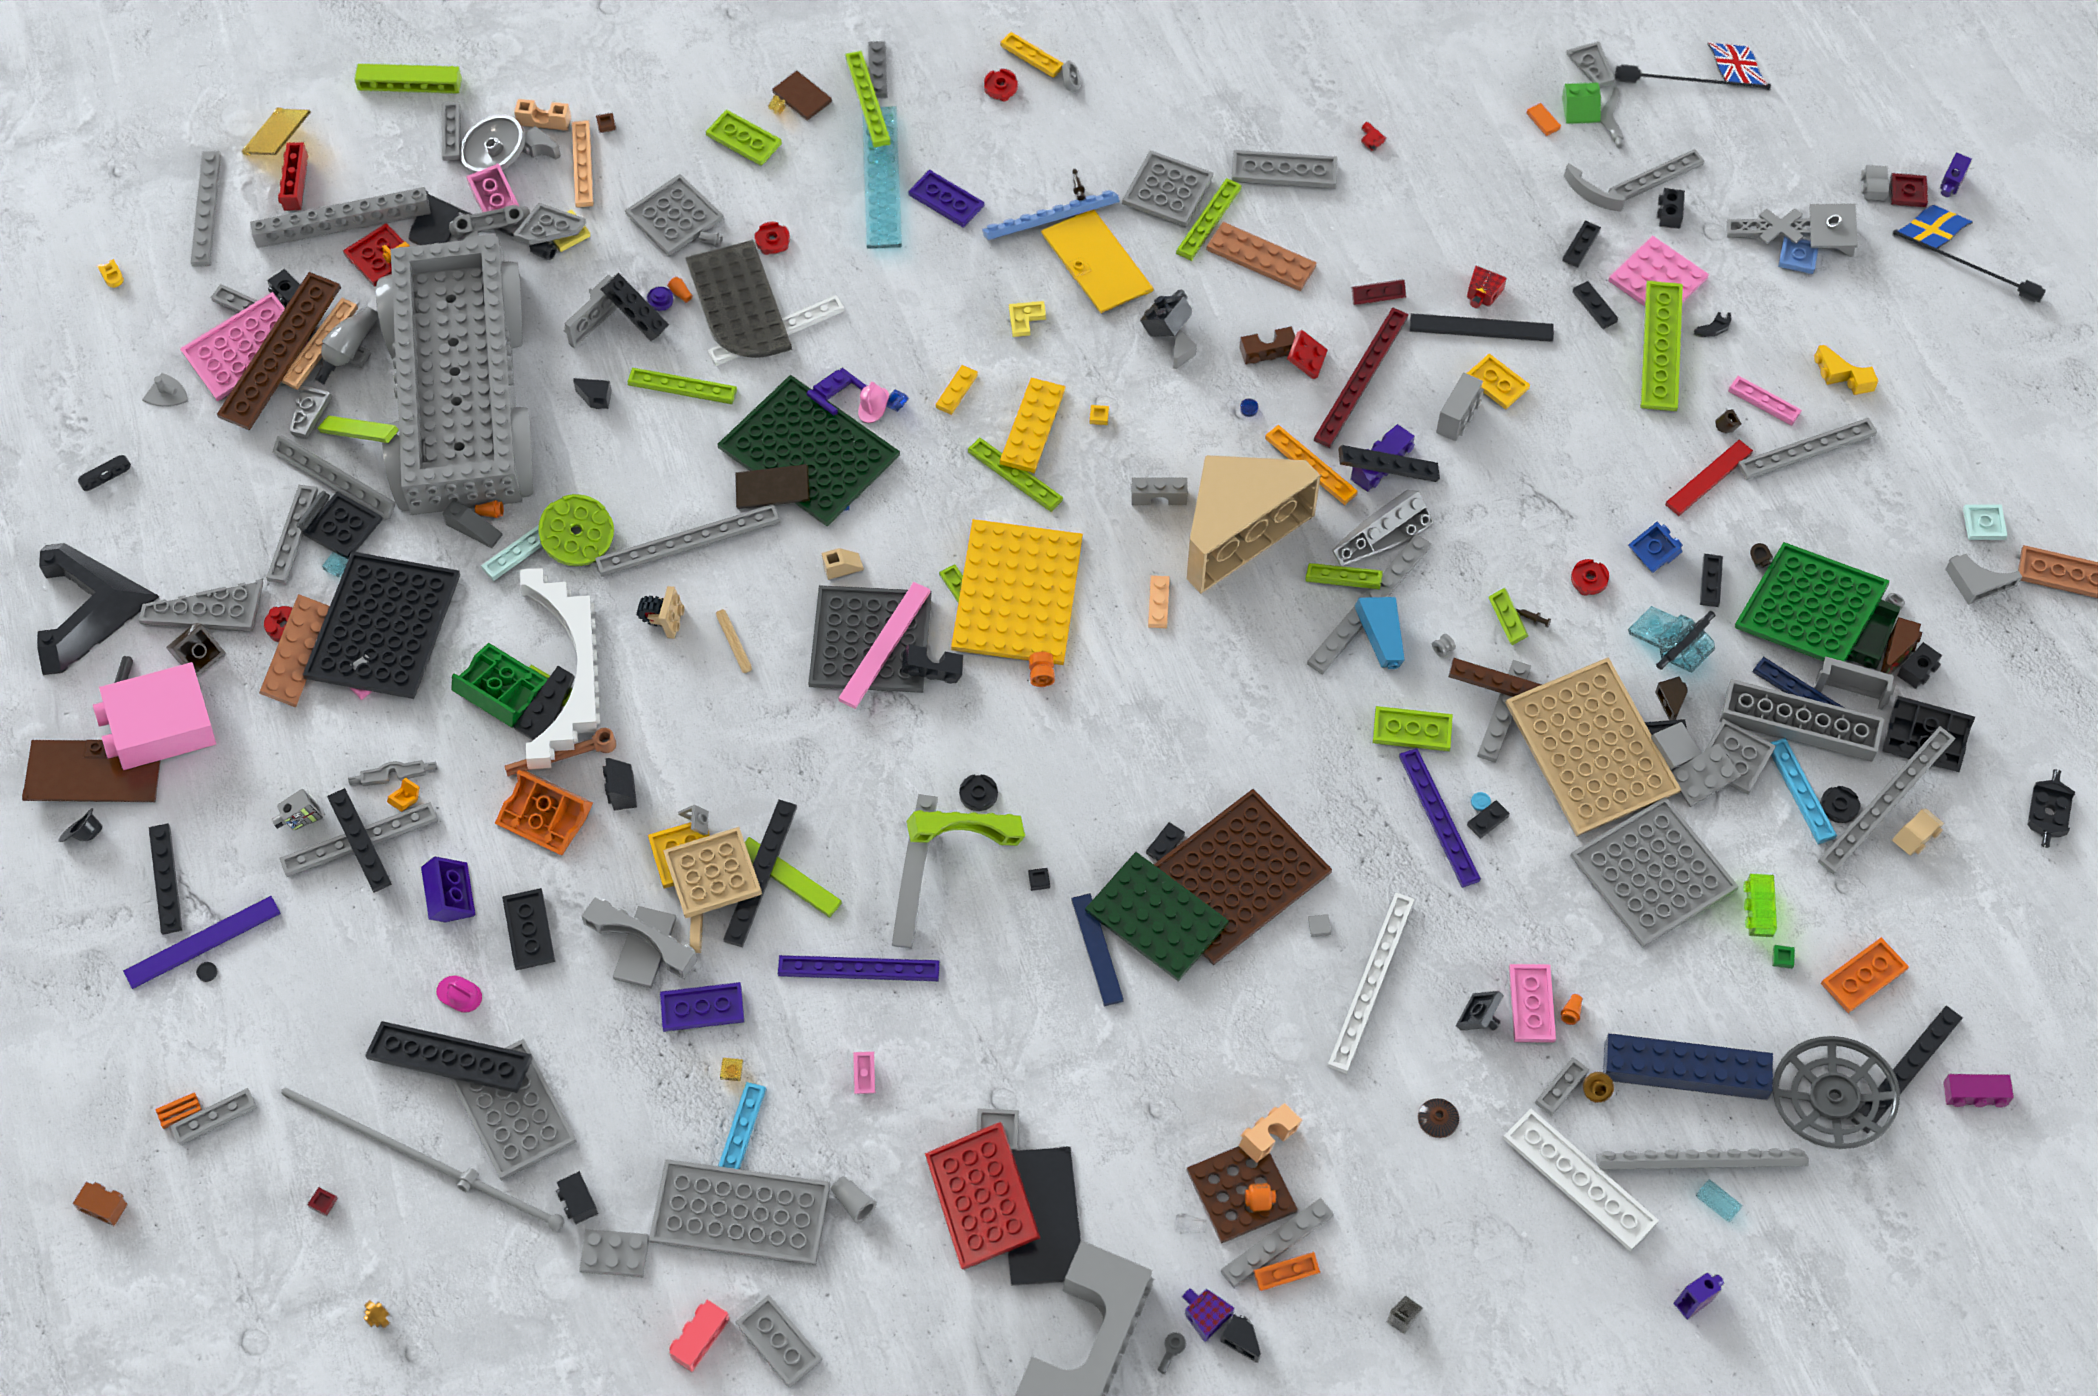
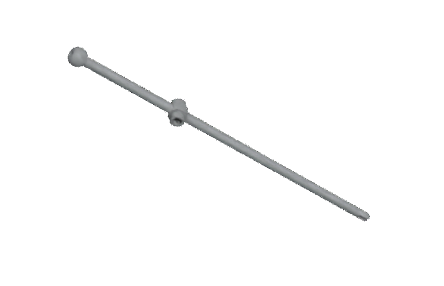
[281,1088,564,1231]

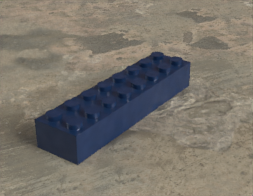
[1603,1033,1773,1100]

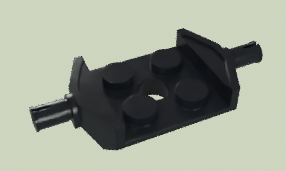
[2027,769,2075,848]

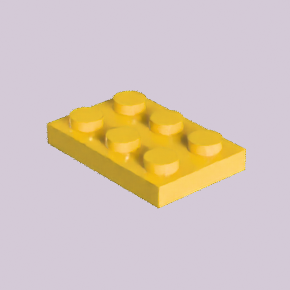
[1466,353,1530,410]

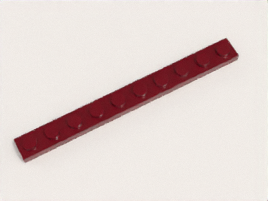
[1314,307,1409,448]

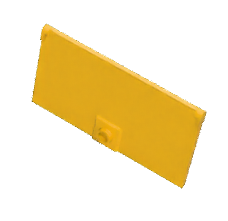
[1041,210,1154,313]

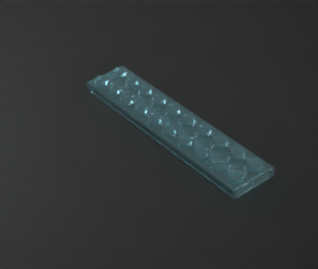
[862,106,902,249]

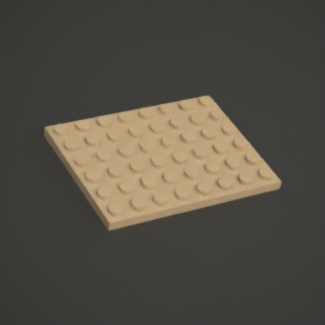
[1505,657,1681,837]

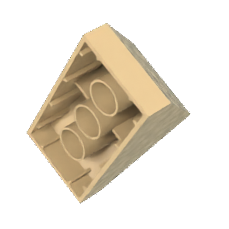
[1187,455,1321,594]

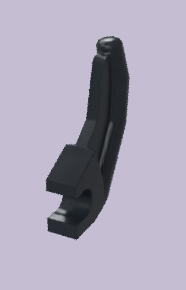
[1694,312,1731,337]

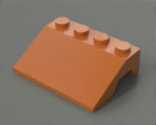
[494,770,593,855]

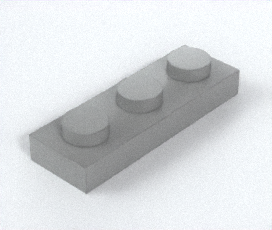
[1535,1057,1589,1116]

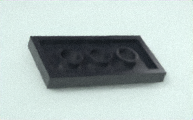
[502,888,555,971]

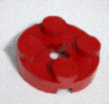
[984,69,1018,101]
[754,222,790,255]
[1571,559,1609,596]
[264,606,293,642]

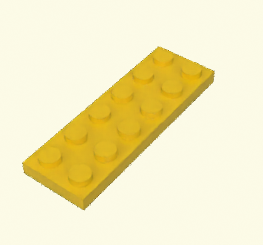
[1000,377,1065,473]

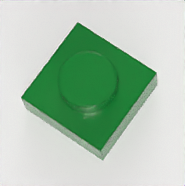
[1772,945,1795,969]

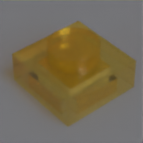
[720,1058,744,1081]

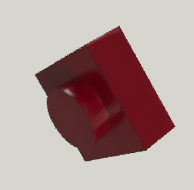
[307,1187,338,1216]

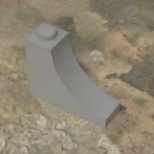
[1945,554,2022,605]

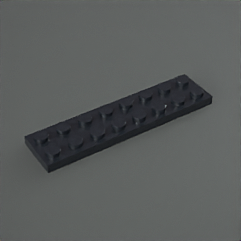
[365,1021,533,1093]

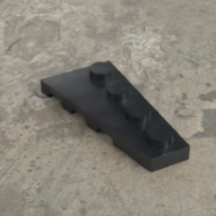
[513,666,575,740]

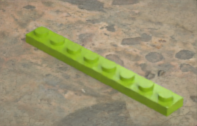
[845,51,891,147]

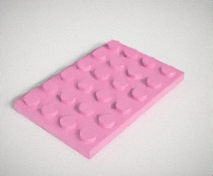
[180,292,309,402]

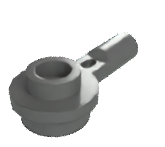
[1158,1332,1186,1374]

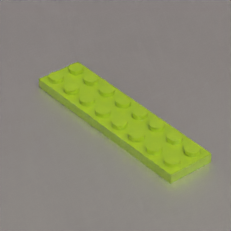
[1640,281,1683,412]

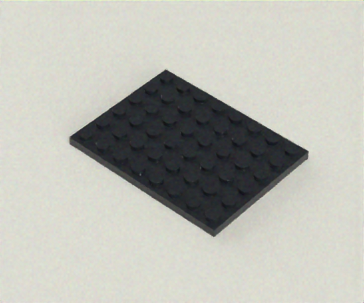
[303,551,461,699]

